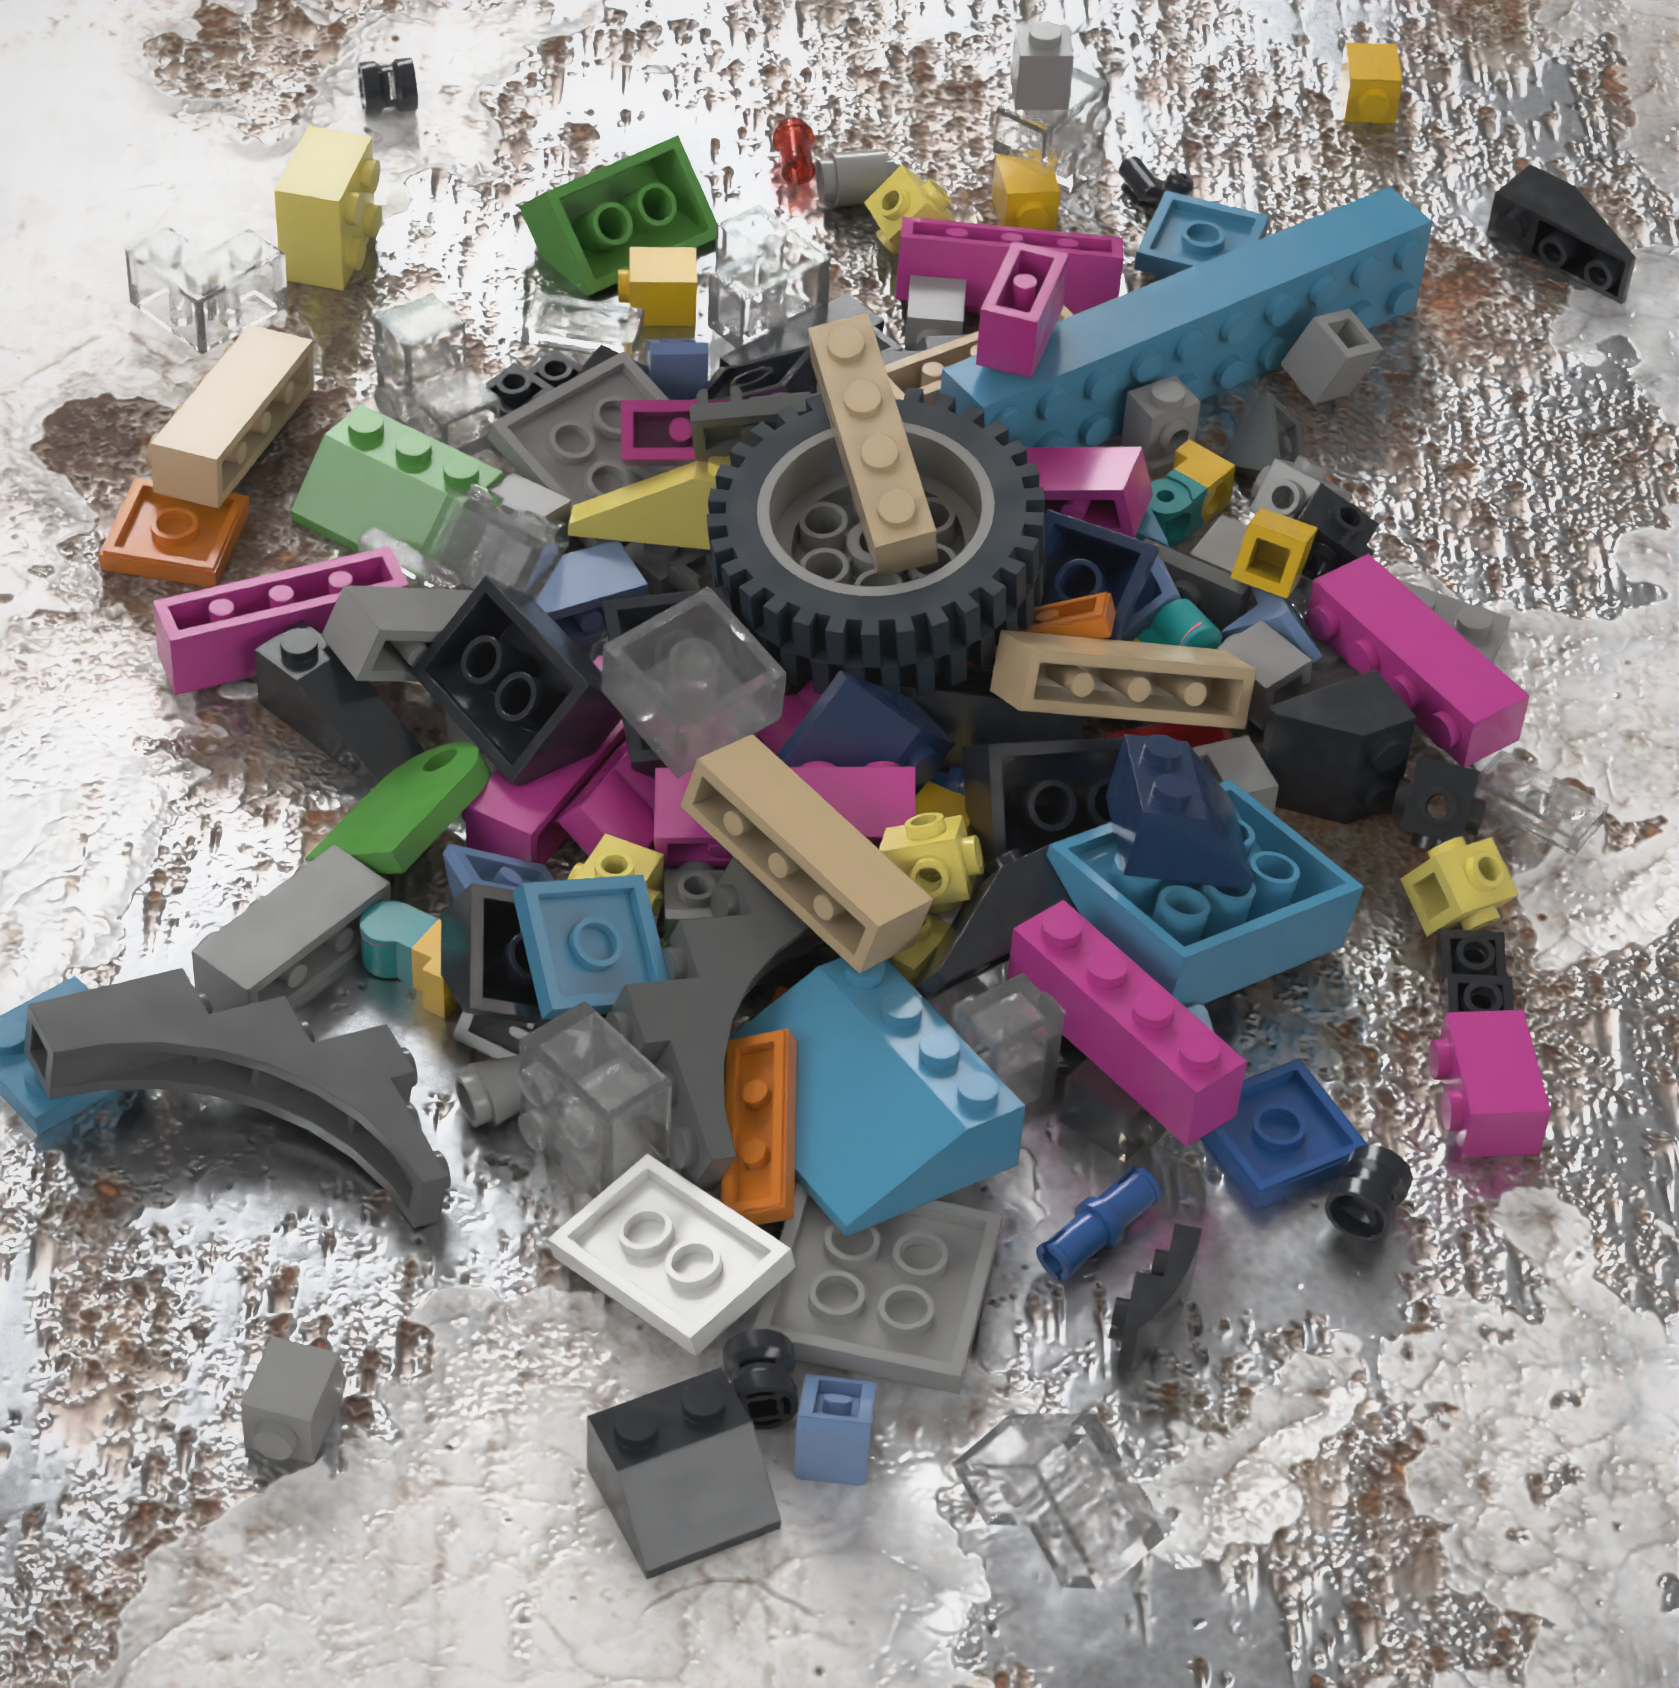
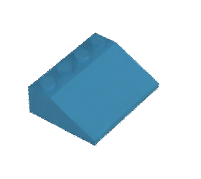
[1047,779,1364,1007]
[724,958,1025,1237]

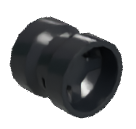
[357,57,418,115]
[1325,1144,1413,1241]
[722,1329,799,1430]

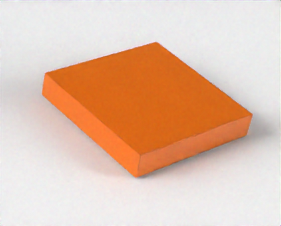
[99,478,250,588]

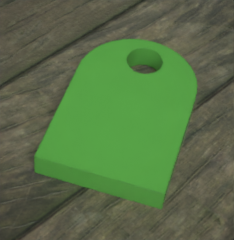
[304,742,490,875]

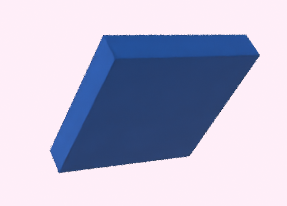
[1200,1058,1367,1211]

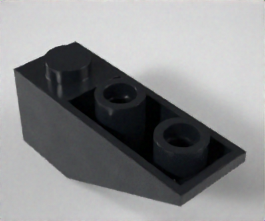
[1486,164,1636,304]

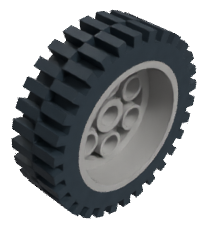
[707,387,1046,696]

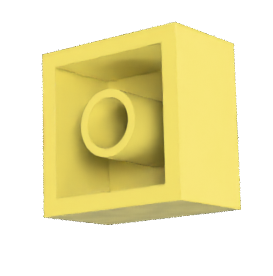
[274,125,382,291]

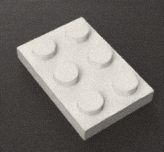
[547,1154,796,1356]

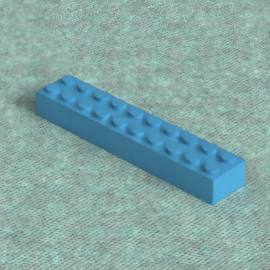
[940,186,1433,448]

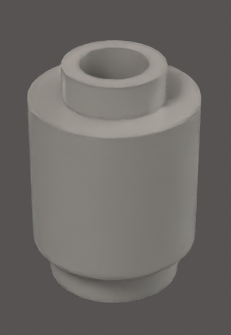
[816,149,896,207]

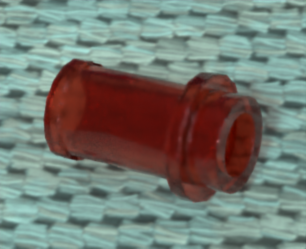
[772,117,816,185]

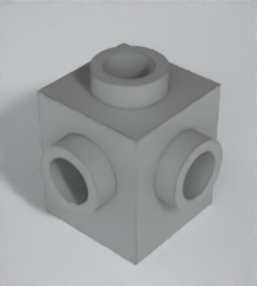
[1249,455,1352,518]

